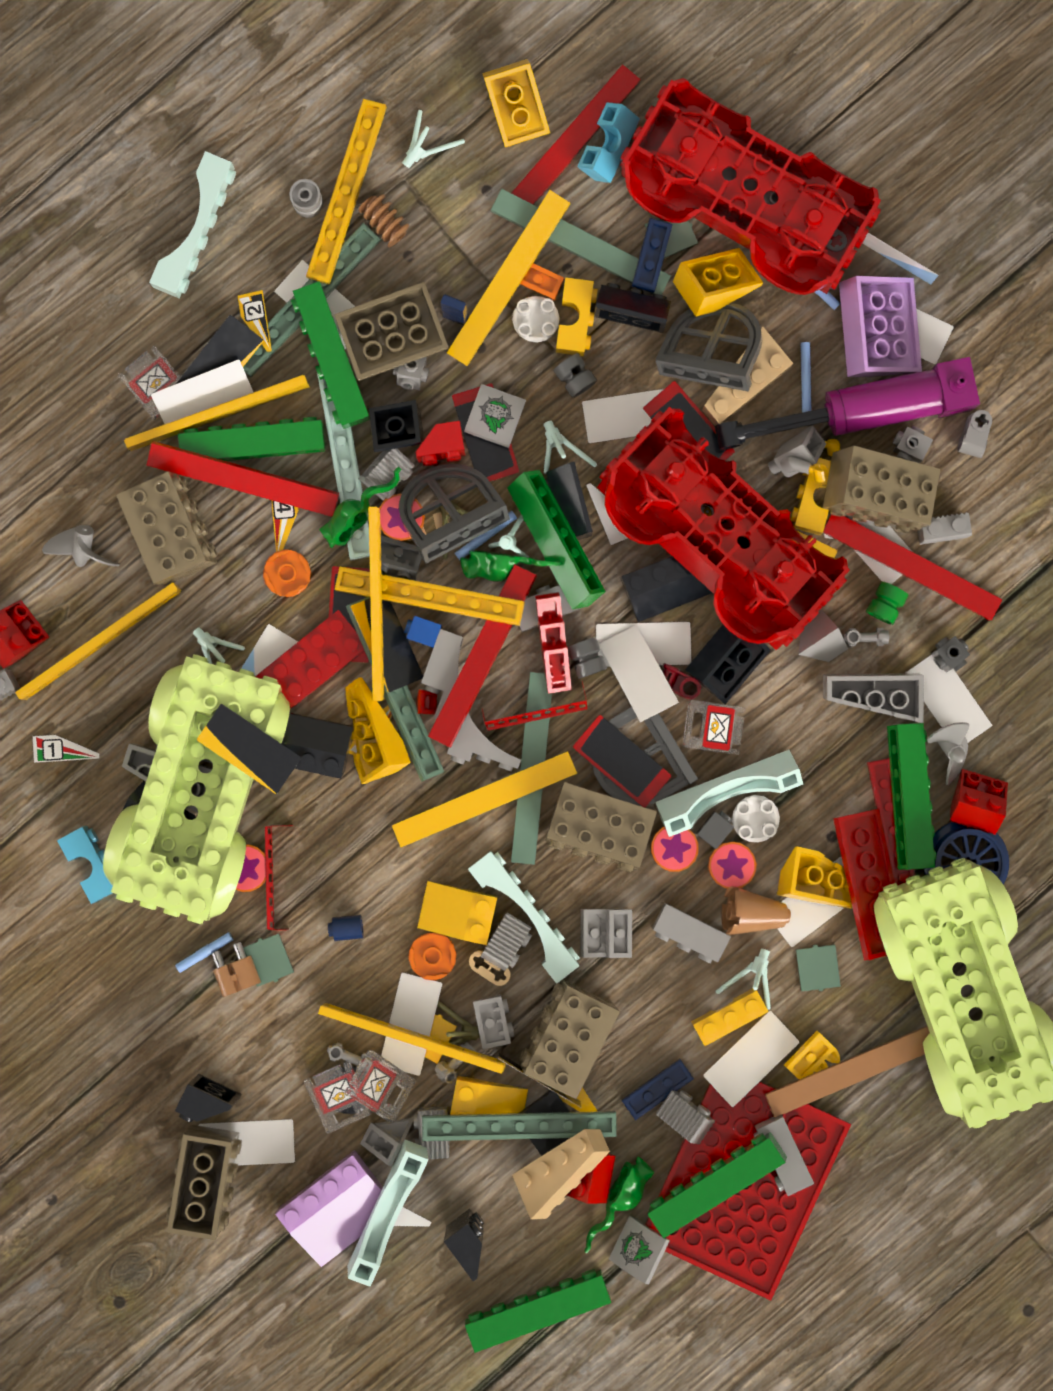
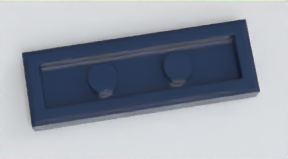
[631,218,673,293]
[440,294,468,326]
[621,1058,694,1121]

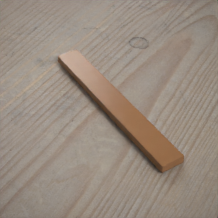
[765,1026,930,1117]

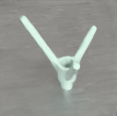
[402,110,465,168]
[544,421,597,474]
[488,515,529,557]
[193,627,245,664]
[716,949,771,1010]

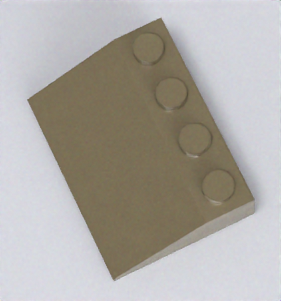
[334,282,449,381]

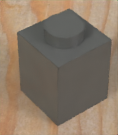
[696,811,734,849]

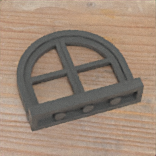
[655,302,762,392]
[399,464,510,564]
[592,707,698,806]

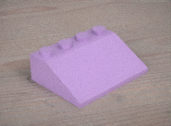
[839,276,922,377]
[275,1150,383,1267]

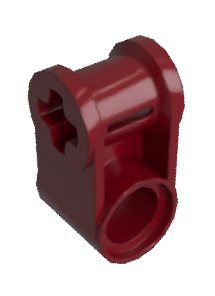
[662,663,701,700]

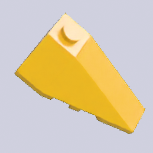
[345,677,411,784]
[777,846,853,909]

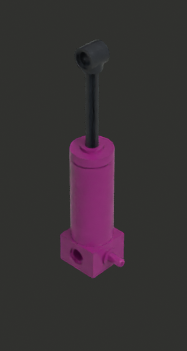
[715,357,980,450]

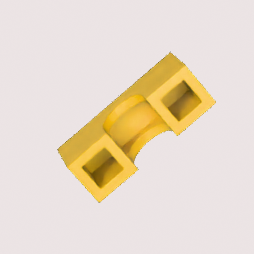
[556,277,598,356]
[790,458,831,535]
[691,988,768,1046]

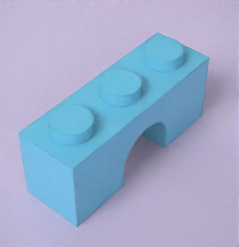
[577,102,640,183]
[57,826,113,904]

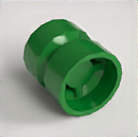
[866,581,909,625]

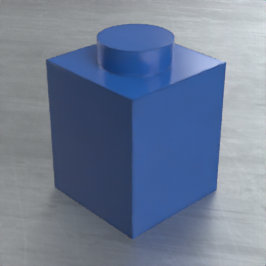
[404,616,443,648]

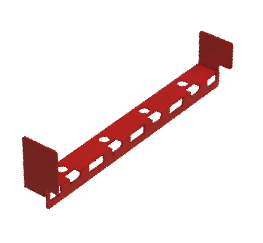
[482,681,588,731]
[265,825,293,930]

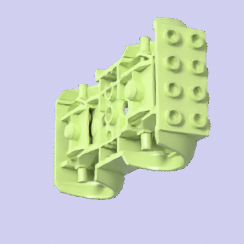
[103,654,290,924]
[874,858,1053,1128]

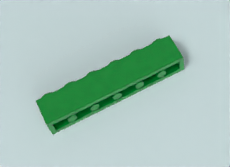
[291,281,370,429]
[178,417,326,461]
[507,470,606,610]
[887,723,936,870]
[647,1132,787,1239]
[465,1269,611,1353]

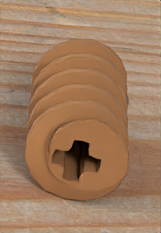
[358,194,409,248]

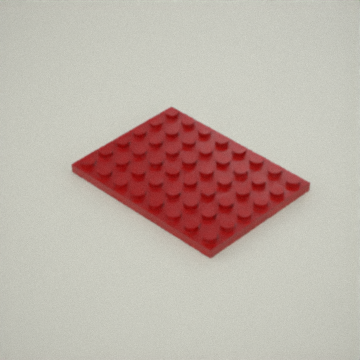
[645,1082,851,1301]

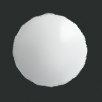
[512,296,560,343]
[732,795,780,843]

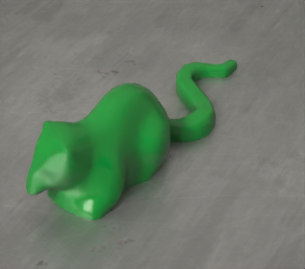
[319,466,402,548]
[460,550,561,582]
[584,1157,654,1253]

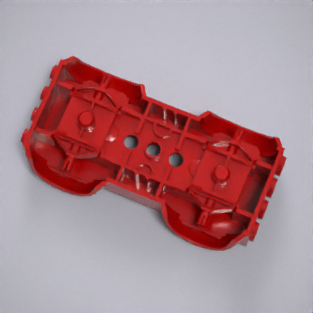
[620,78,882,295]
[597,407,850,650]

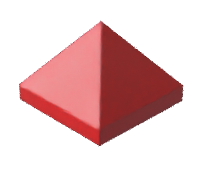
[416,690,437,715]

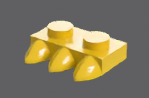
[784,1031,840,1079]

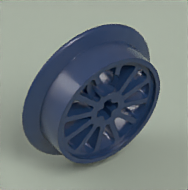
[923,822,1009,885]

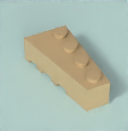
[702,327,793,426]
[512,1129,610,1219]

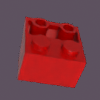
[416,421,466,466]
[0,600,49,669]
[950,769,1008,835]
[566,1153,616,1204]

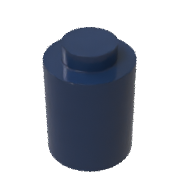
[328,915,364,941]

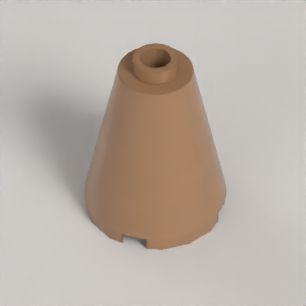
[721,886,791,935]

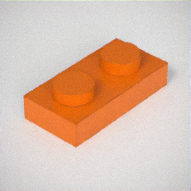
[520,263,565,301]

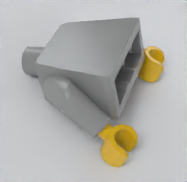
[768,425,840,482]

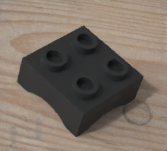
[520,1090,570,1156]

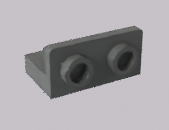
[381,536,422,581]

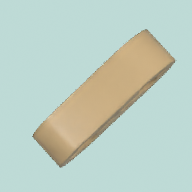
[469,950,510,986]

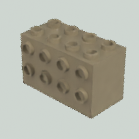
[823,446,940,533]
[116,471,218,586]
[545,782,657,872]
[519,979,620,1099]
[166,1125,242,1240]

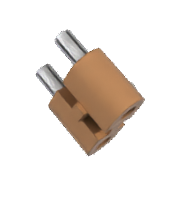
[212,942,261,997]

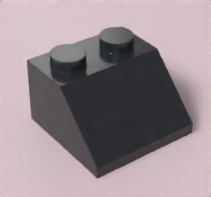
[369,400,423,452]

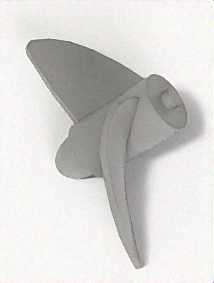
[42,525,120,567]
[927,722,969,786]

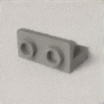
[473,994,514,1049]

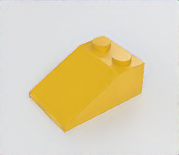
[482,59,550,147]
[673,248,763,317]
[417,881,498,945]
[450,1076,528,1115]

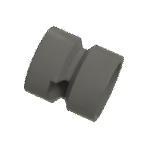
[553,353,597,398]
[568,637,607,679]

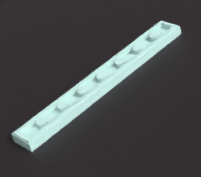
[317,373,370,560]

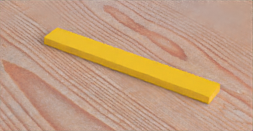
[306,98,387,285]
[447,190,570,366]
[124,375,309,451]
[369,507,384,701]
[335,567,525,626]
[15,582,181,700]
[392,751,578,847]
[318,1003,506,1073]

